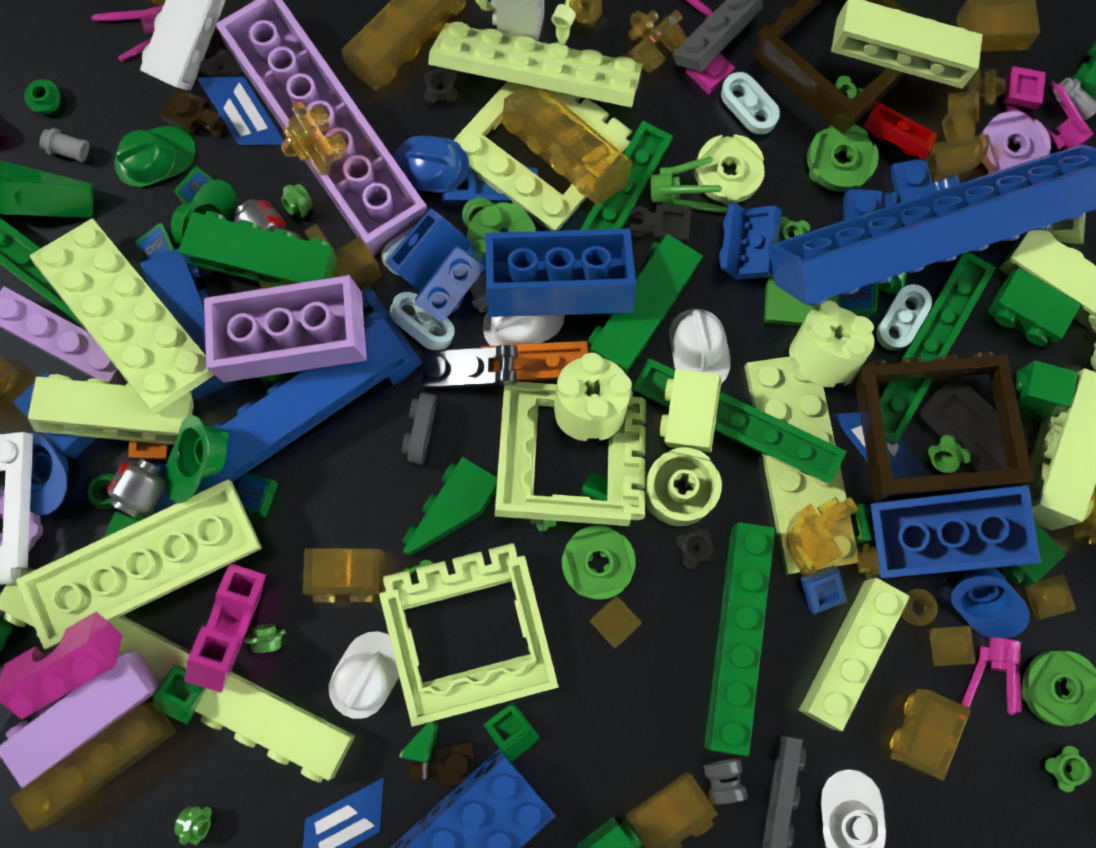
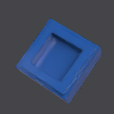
[800,565,848,615]

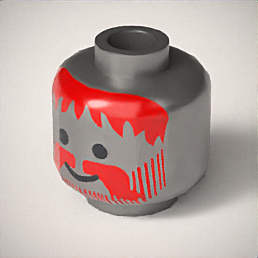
[234,199,286,232]
[107,458,166,517]

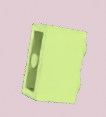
[660,369,721,452]

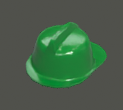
[114,126,196,188]
[171,179,237,246]
[165,415,229,503]

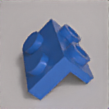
[719,202,782,280]
[415,245,486,322]

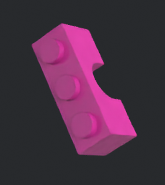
[184,564,266,693]
[0,611,123,720]

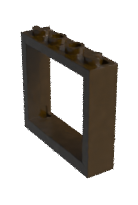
[752,0,908,135]
[854,352,1033,503]

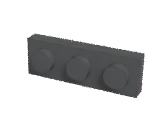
[673,0,764,71]
[762,735,806,848]

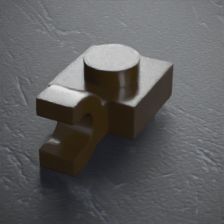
[160,87,226,137]
[409,742,476,788]

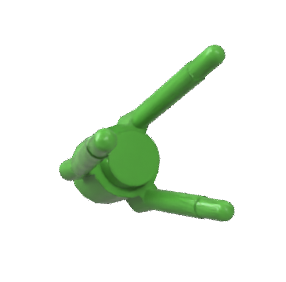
[651,156,728,214]

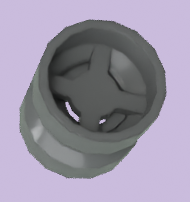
[703,759,748,805]

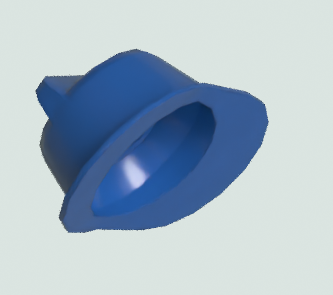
[393,136,469,193]
[29,432,69,515]
[951,568,1030,639]

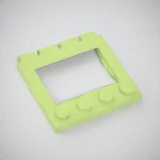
[453,81,633,231]
[495,381,646,526]
[379,543,558,727]

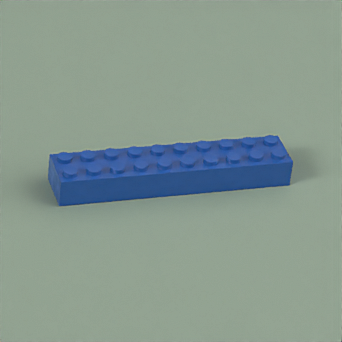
[768,144,1096,306]

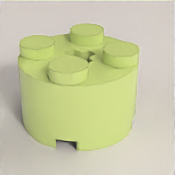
[789,300,874,387]
[554,353,632,441]
[643,447,722,526]

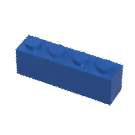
[140,248,237,400]

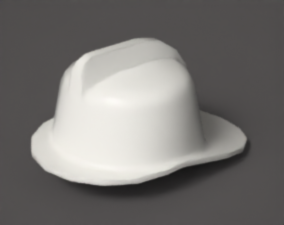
[669,309,730,383]
[483,312,564,346]
[329,631,399,719]
[821,769,886,848]

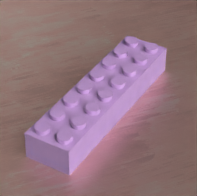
[215,0,427,257]

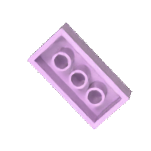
[204,275,367,382]

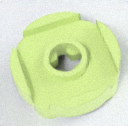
[694,135,765,206]

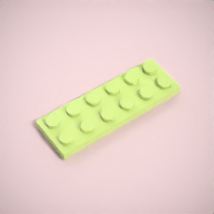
[429,22,643,107]
[29,218,214,415]
[745,356,860,575]
[16,479,262,650]

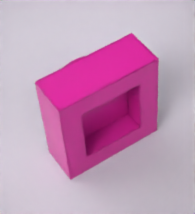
[686,53,735,94]
[1004,66,1046,109]

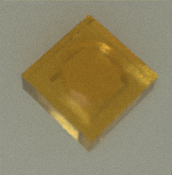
[1025,574,1076,620]
[589,596,642,649]
[929,626,975,666]

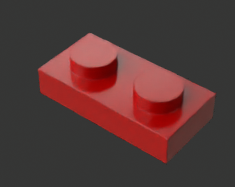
[863,102,938,160]

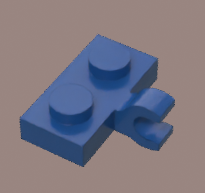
[889,158,960,203]

